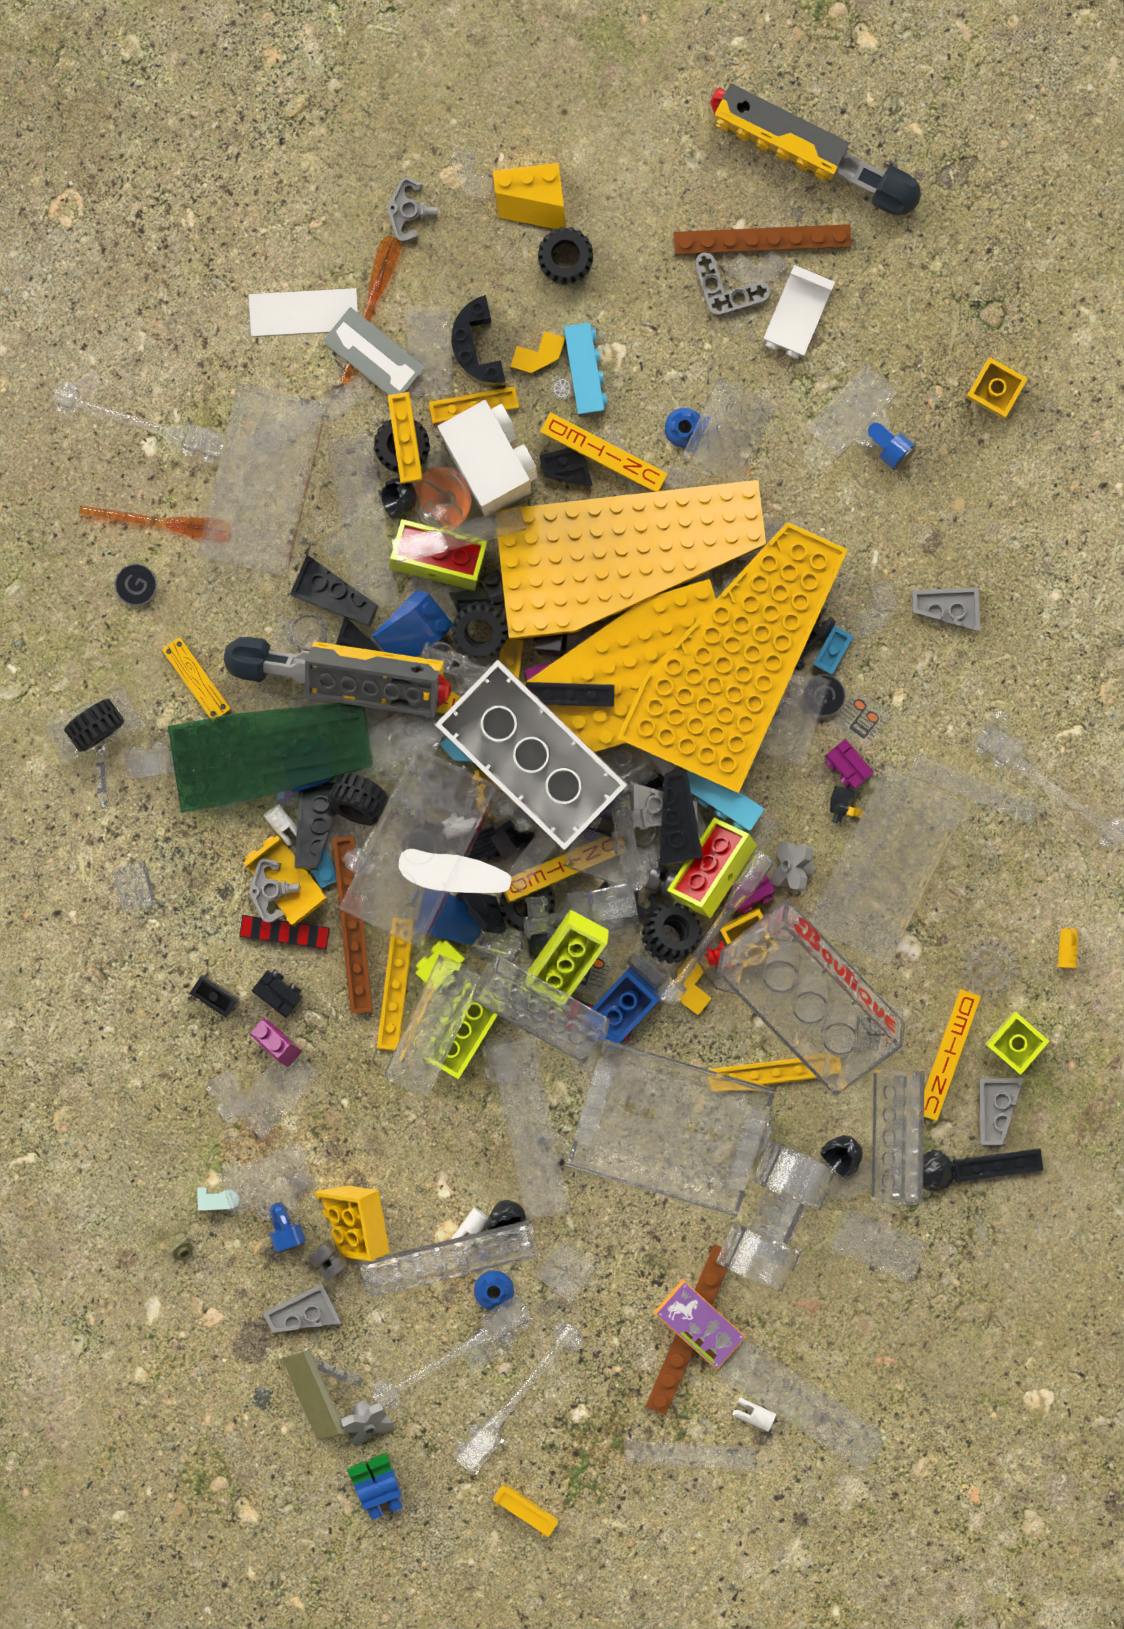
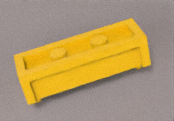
[493,1482,558,1537]

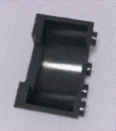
[451,295,506,388]

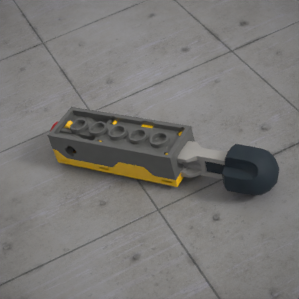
[710,83,921,216]
[223,637,451,718]

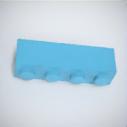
[564,322,608,416]
[684,769,764,831]

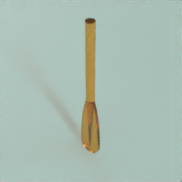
[340,236,401,384]
[79,505,232,542]

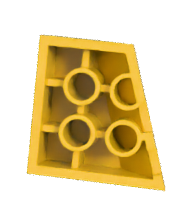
[493,163,566,230]
[314,1186,390,1261]

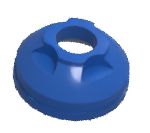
[665,408,705,448]
[474,1270,514,1311]

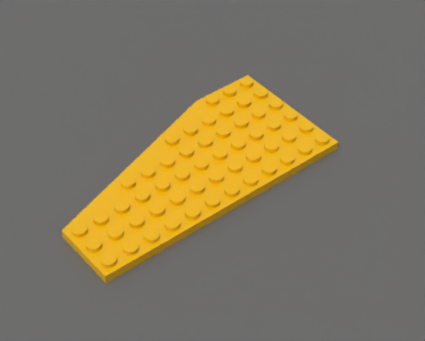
[495,480,766,640]
[617,522,848,793]
[492,579,716,782]

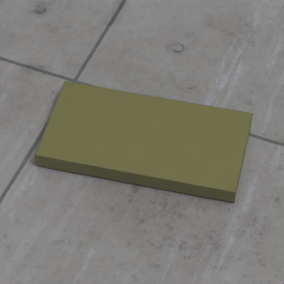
[282,1350,345,1439]

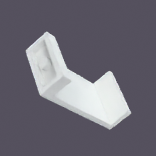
[763,265,835,359]

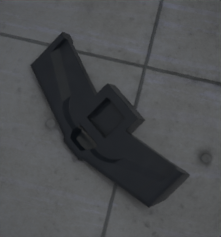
[449,569,505,613]

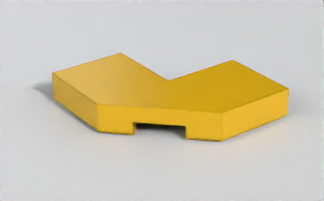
[510,331,565,374]
[677,954,712,1015]

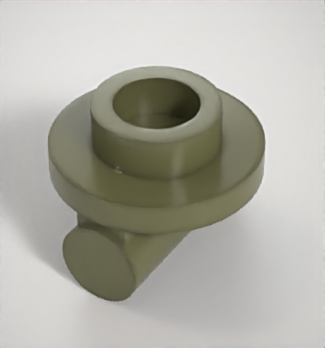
[168,1236,193,1260]

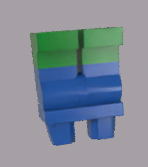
[347,1452,403,1520]

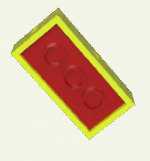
[389,519,487,591]
[667,818,757,919]

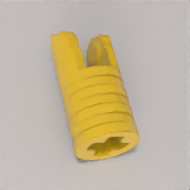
[1057,928,1078,968]

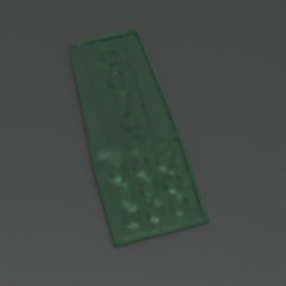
[168,703,373,813]

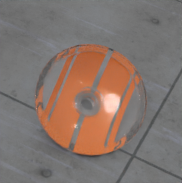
[414,467,471,532]

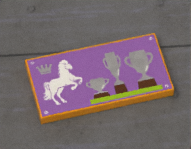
[653,1279,746,1370]

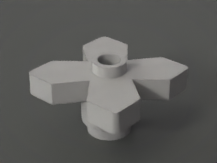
[771,841,815,891]
[341,1401,395,1446]

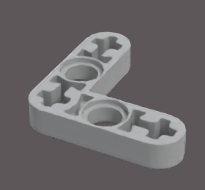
[695,253,770,316]

